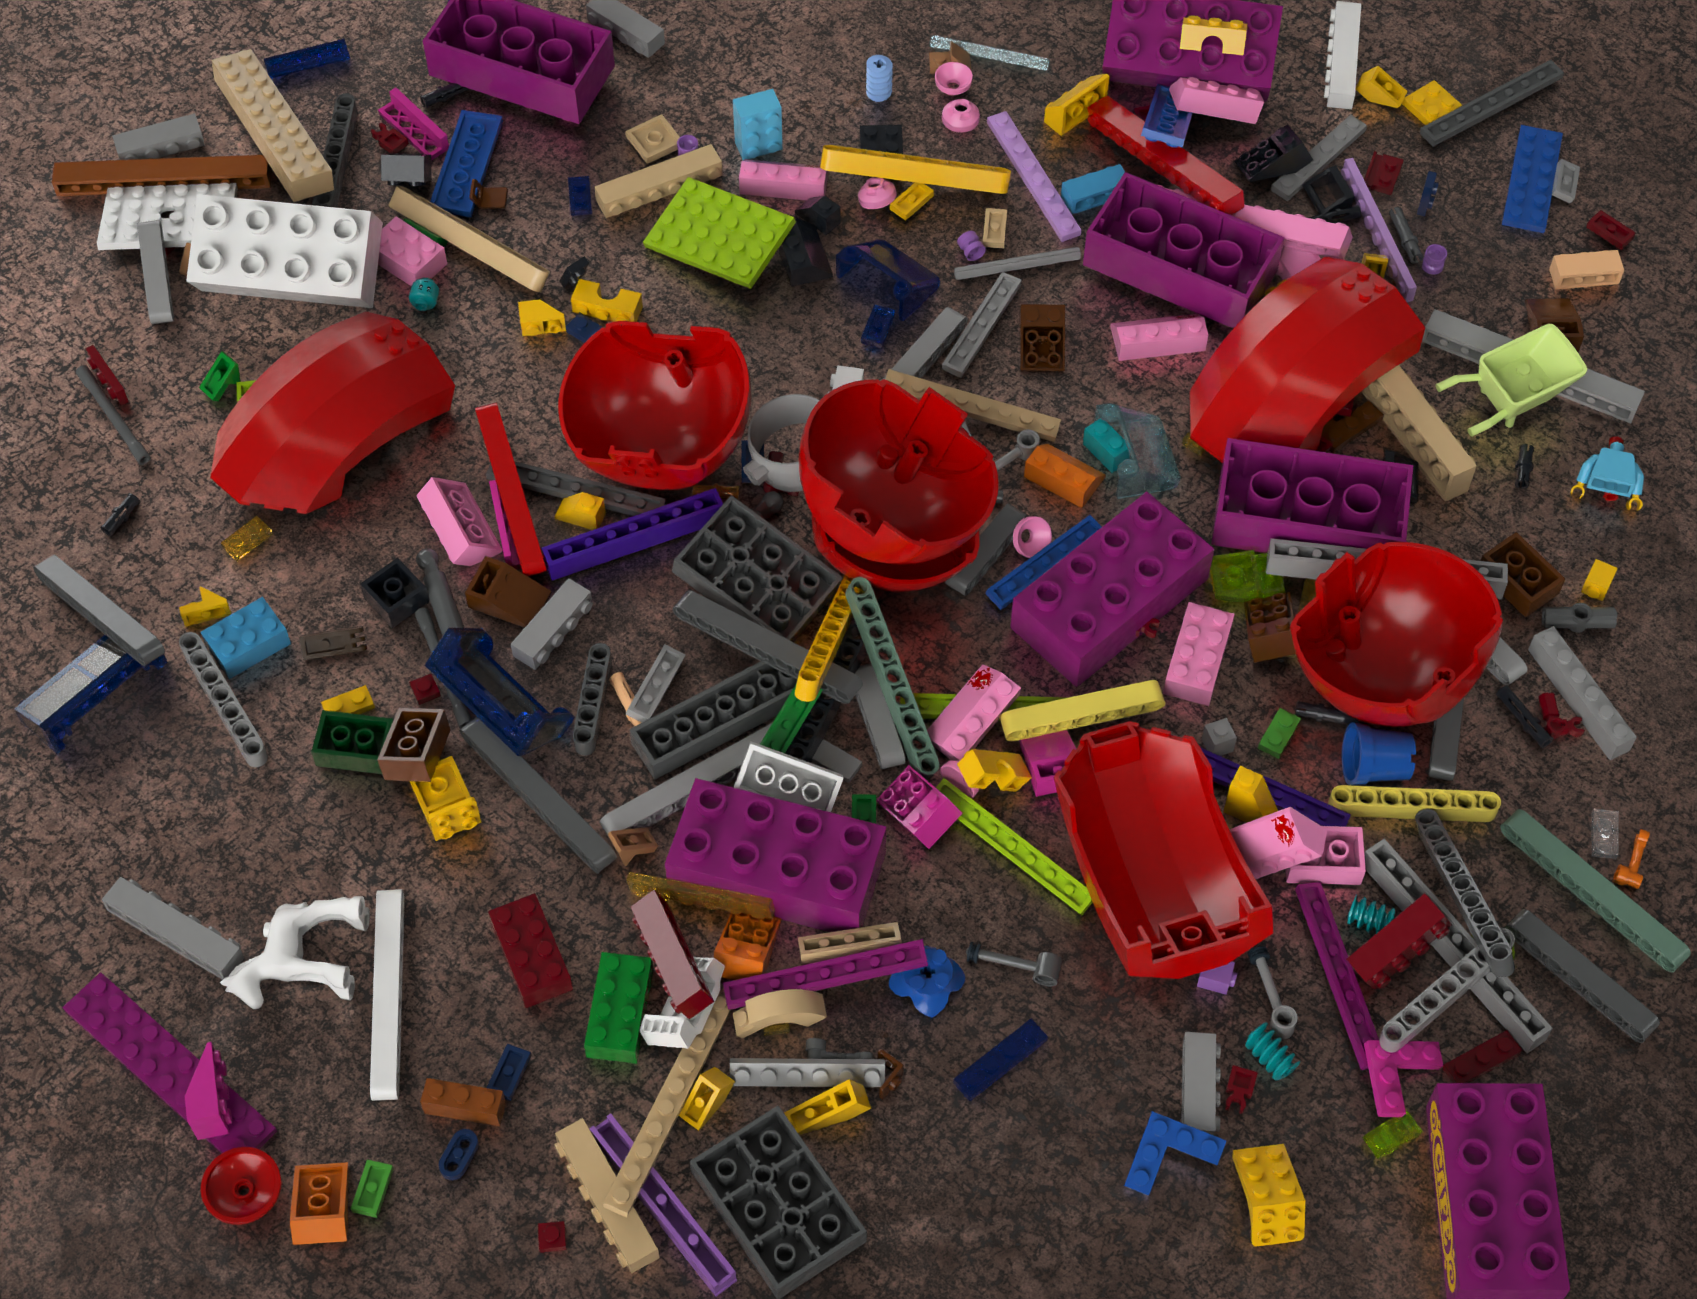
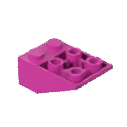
[1019,730,1076,797]
[876,765,962,849]
[185,1042,232,1140]

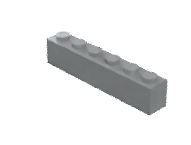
[1528,626,1637,760]
[101,877,244,980]

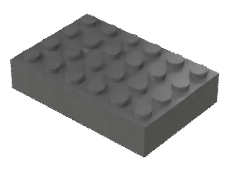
[672,495,843,642]
[690,1106,867,1299]

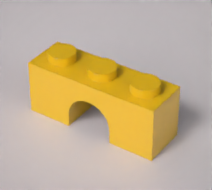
[1180,16,1247,55]
[571,279,643,322]
[957,749,1032,792]

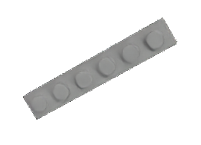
[1271,114,1367,202]
[942,272,1022,378]
[729,1058,885,1087]

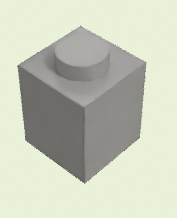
[1202,718,1237,756]

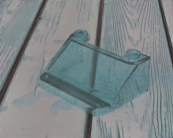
[1094,403,1181,499]

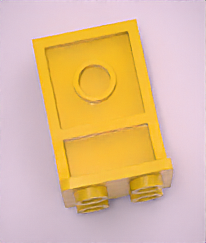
[409,756,482,841]
[1232,1144,1306,1246]

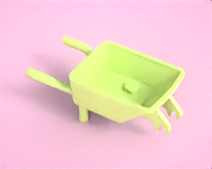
[1435,324,1587,437]

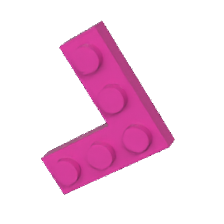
[1364,1040,1443,1117]

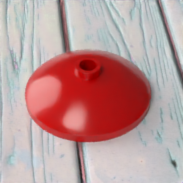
[201,1147,282,1225]

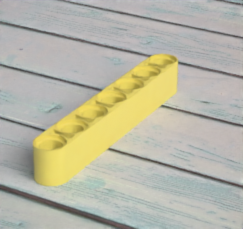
[999,680,1166,742]
[1328,785,1501,822]

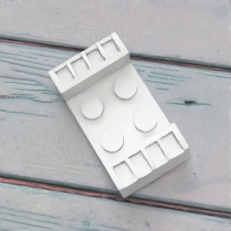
[639,957,725,1049]

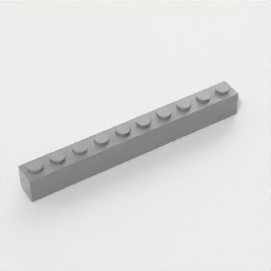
[1422,309,1645,424]
[1266,539,1508,600]
[1364,838,1553,1054]

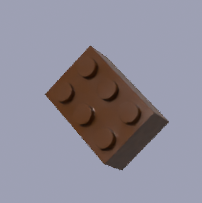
[1480,532,1565,617]
[377,708,451,782]

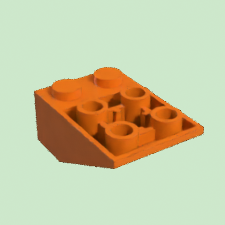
[713,907,782,980]

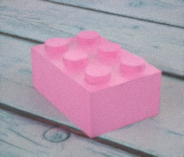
[378,217,447,286]
[1286,826,1366,885]

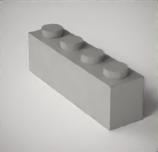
[586,0,665,58]
[112,113,205,160]
[511,578,593,670]
[1181,1032,1221,1135]

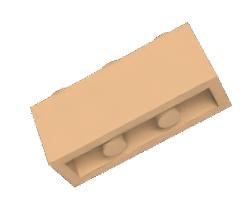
[1549,250,1624,290]

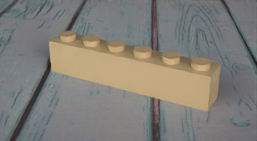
[594,144,723,218]
[554,1118,660,1274]

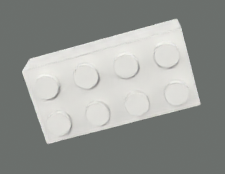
[734,741,844,812]

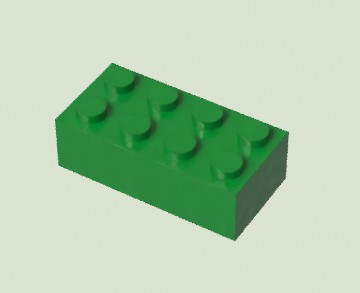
[584,952,654,1064]

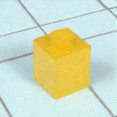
[1581,559,1618,601]

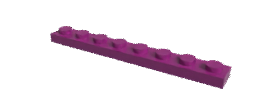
[1295,882,1379,1070]
[723,939,928,1010]

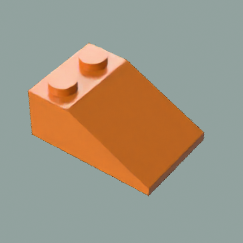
[290,1162,348,1245]

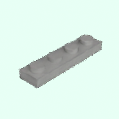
[626,644,686,723]

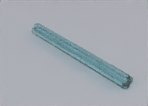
[929,35,1050,71]

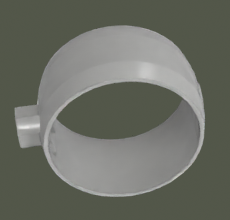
[743,394,819,492]

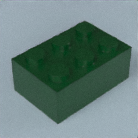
[311,710,394,774]

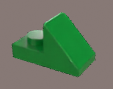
[199,351,241,402]

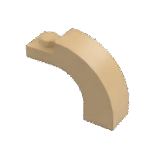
[733,989,827,1038]

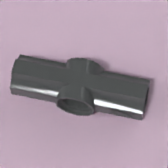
[1541,602,1617,633]

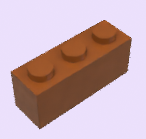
[420,1078,506,1127]

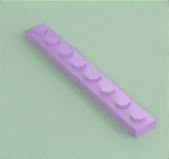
[987,111,1081,242]
[1341,158,1417,302]

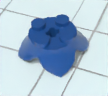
[889,946,966,1018]

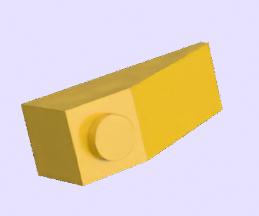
[784,1079,871,1135]

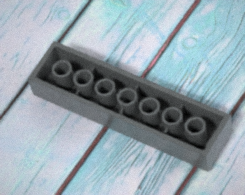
[629,643,797,780]

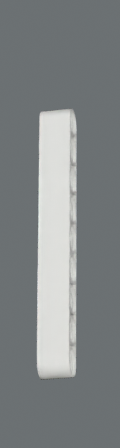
[370,889,404,1101]

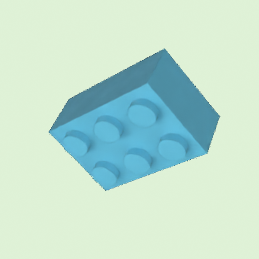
[733,89,783,160]

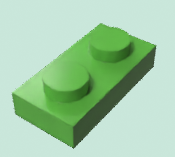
[1258,708,1301,759]
[351,1160,394,1218]

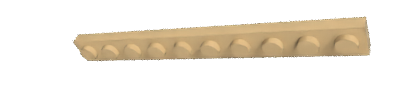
[603,993,732,1217]

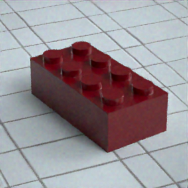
[488,893,573,1009]
[1346,893,1452,990]

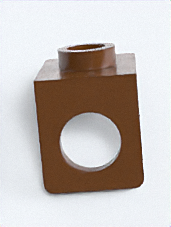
[469,179,508,209]
[877,1049,904,1100]

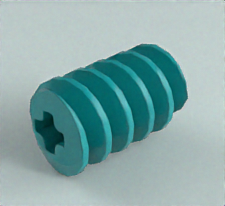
[1347,894,1402,934]
[1245,1022,1301,1081]

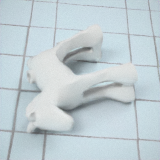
[220,896,370,1009]

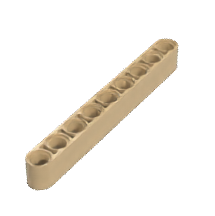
[388,185,550,292]

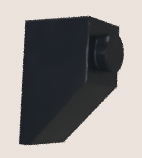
[795,195,841,235]

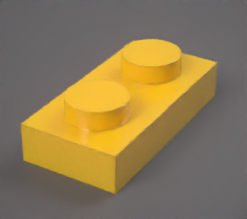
[890,182,934,221]
[321,685,375,714]

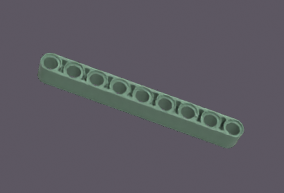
[845,577,940,780]
[1500,809,1691,973]

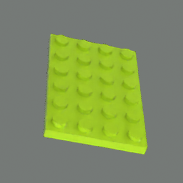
[643,177,796,289]

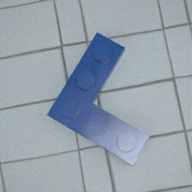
[1124,1111,1227,1196]

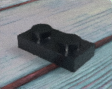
[559,256,589,288]

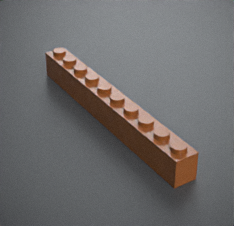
[52,155,272,196]

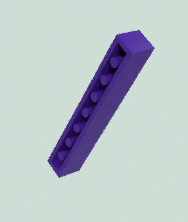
[542,488,723,581]

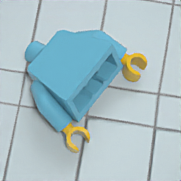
[1570,442,1644,511]

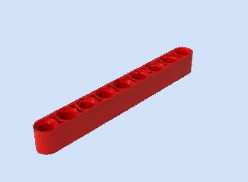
[475,402,547,576]

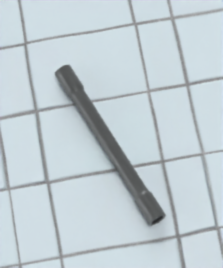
[76,365,151,465]
[415,608,472,729]

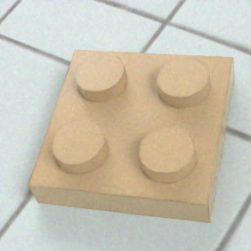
[626,114,680,164]

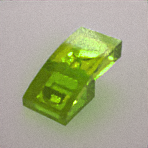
[1362,1111,1423,1159]

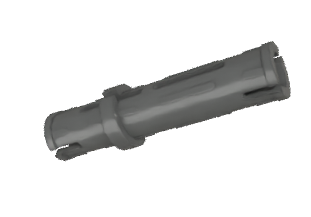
[1389,206,1424,264]

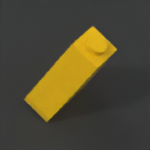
[1223,765,1278,823]

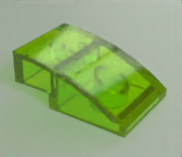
[1210,550,1285,602]

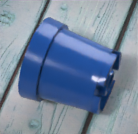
[1342,722,1416,786]

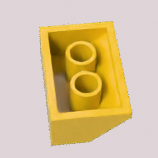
[1044,74,1110,136]

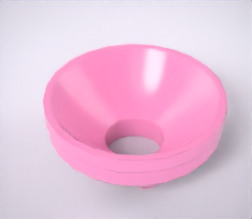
[935,62,973,95]
[942,99,980,133]
[858,177,897,209]
[1013,516,1052,558]
[940,760,979,799]

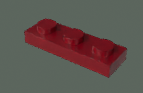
[85,345,129,406]
[1442,1030,1522,1083]

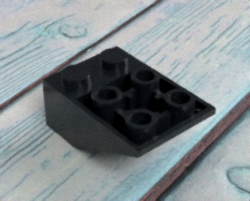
[1234,124,1314,182]

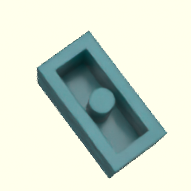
[1083,417,1132,473]

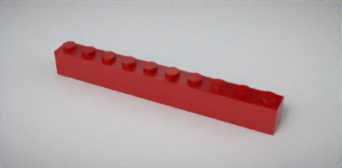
[1087,95,1244,215]

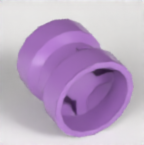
[677,135,698,156]
[957,231,986,261]
[1422,244,1447,275]

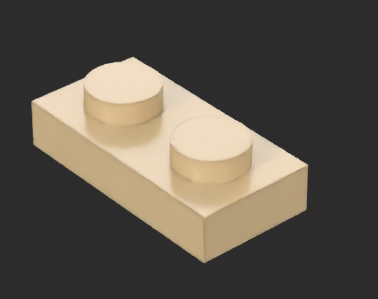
[983,208,1007,249]

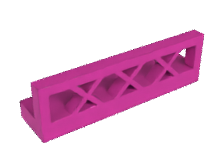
[378,87,449,161]
[489,480,522,570]

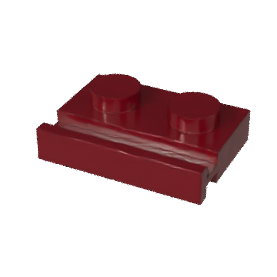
[1364,151,1404,195]

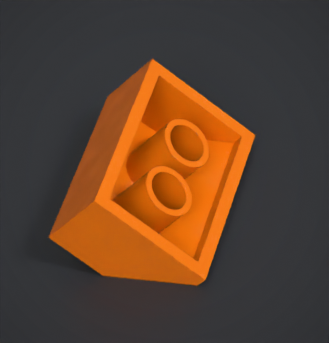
[1024,444,1106,508]

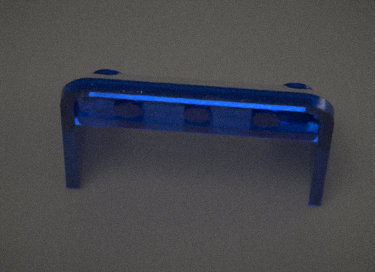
[836,239,940,321]

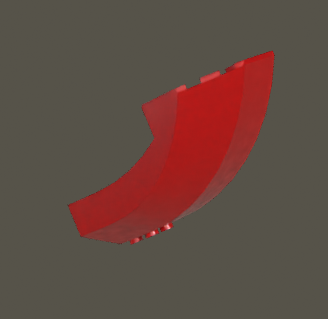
[1189,256,1425,463]
[210,311,455,514]
[1054,721,1273,979]

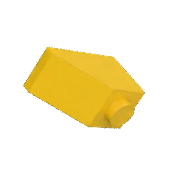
[1355,66,1408,108]
[1361,253,1388,279]
[554,492,606,530]
[679,1067,735,1131]

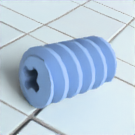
[866,55,893,102]

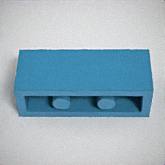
[1061,164,1125,214]

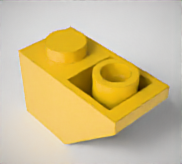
[518,299,566,336]

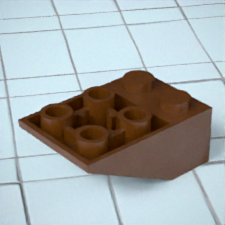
[1525,298,1584,352]
[1019,304,1065,371]
[465,556,552,628]
[1244,592,1296,663]

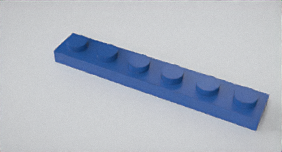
[986,515,1102,610]

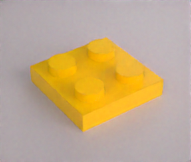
[1402,80,1462,125]

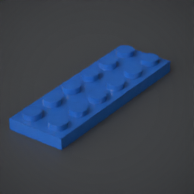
[1141,84,1192,148]
[430,110,503,217]
[1501,125,1563,233]

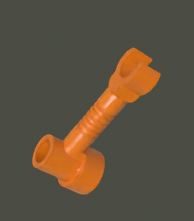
[1612,829,1650,889]

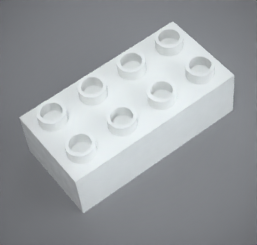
[187,194,383,308]

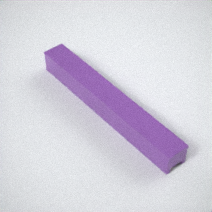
[589,1113,737,1297]

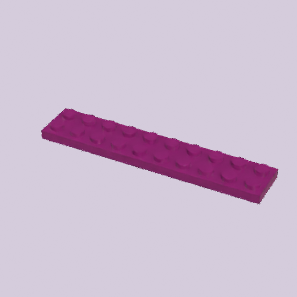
[62,972,277,1153]

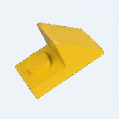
[179,586,231,627]

